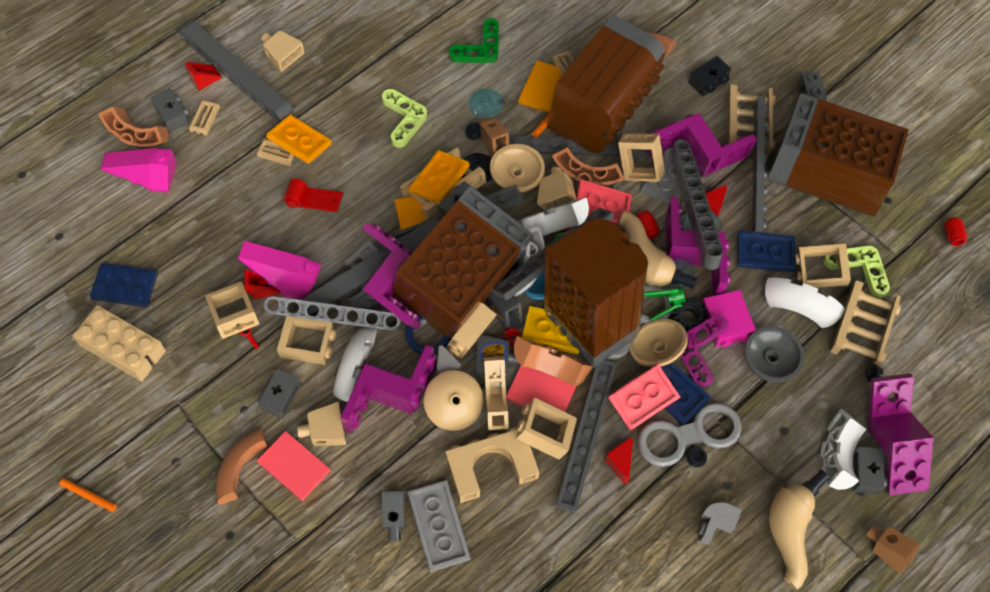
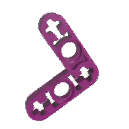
[680,315,729,387]

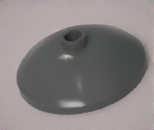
[744,327,804,383]

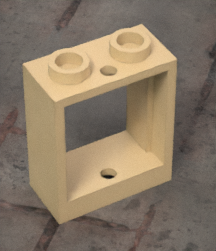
[618,133,665,183]
[795,244,851,288]
[205,281,259,339]
[446,303,497,359]
[277,316,337,365]
[516,397,577,460]

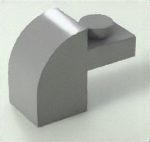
[699,502,742,545]

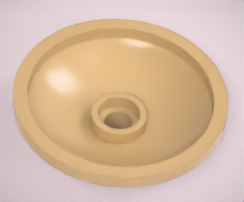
[490,144,545,192]
[629,319,688,367]
[423,370,483,431]

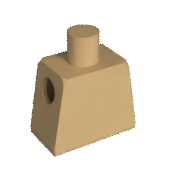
[261,31,304,72]
[537,167,577,211]
[297,402,347,446]

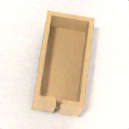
[72,305,166,382]

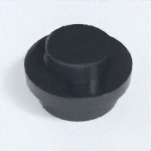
[465,123,481,140]
[865,363,883,383]
[686,447,707,468]

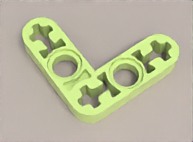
[382,89,427,148]
[823,246,890,298]

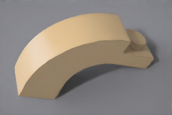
[484,356,509,430]

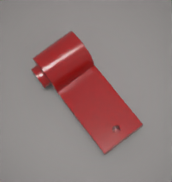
[283,178,343,212]

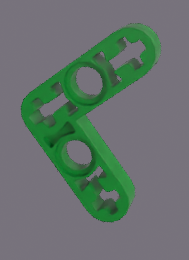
[449,18,499,63]

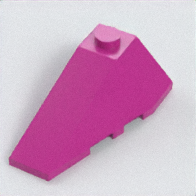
[101,148,177,193]
[237,241,321,299]

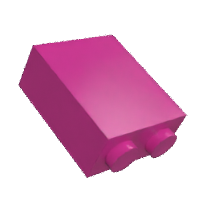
[702,290,756,347]

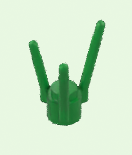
[644,287,686,321]

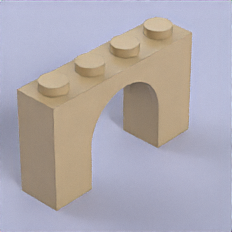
[445,427,539,503]

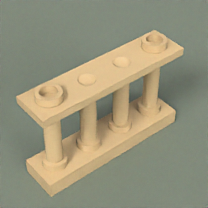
[726,84,776,157]
[400,147,486,220]
[830,280,902,365]

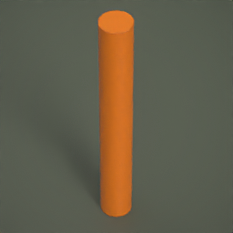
[532,113,550,137]
[59,478,117,512]

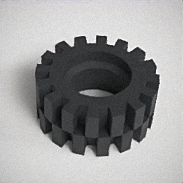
[671,297,708,332]

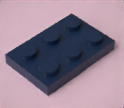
[737,231,796,273]
[90,263,158,308]
[660,362,710,425]

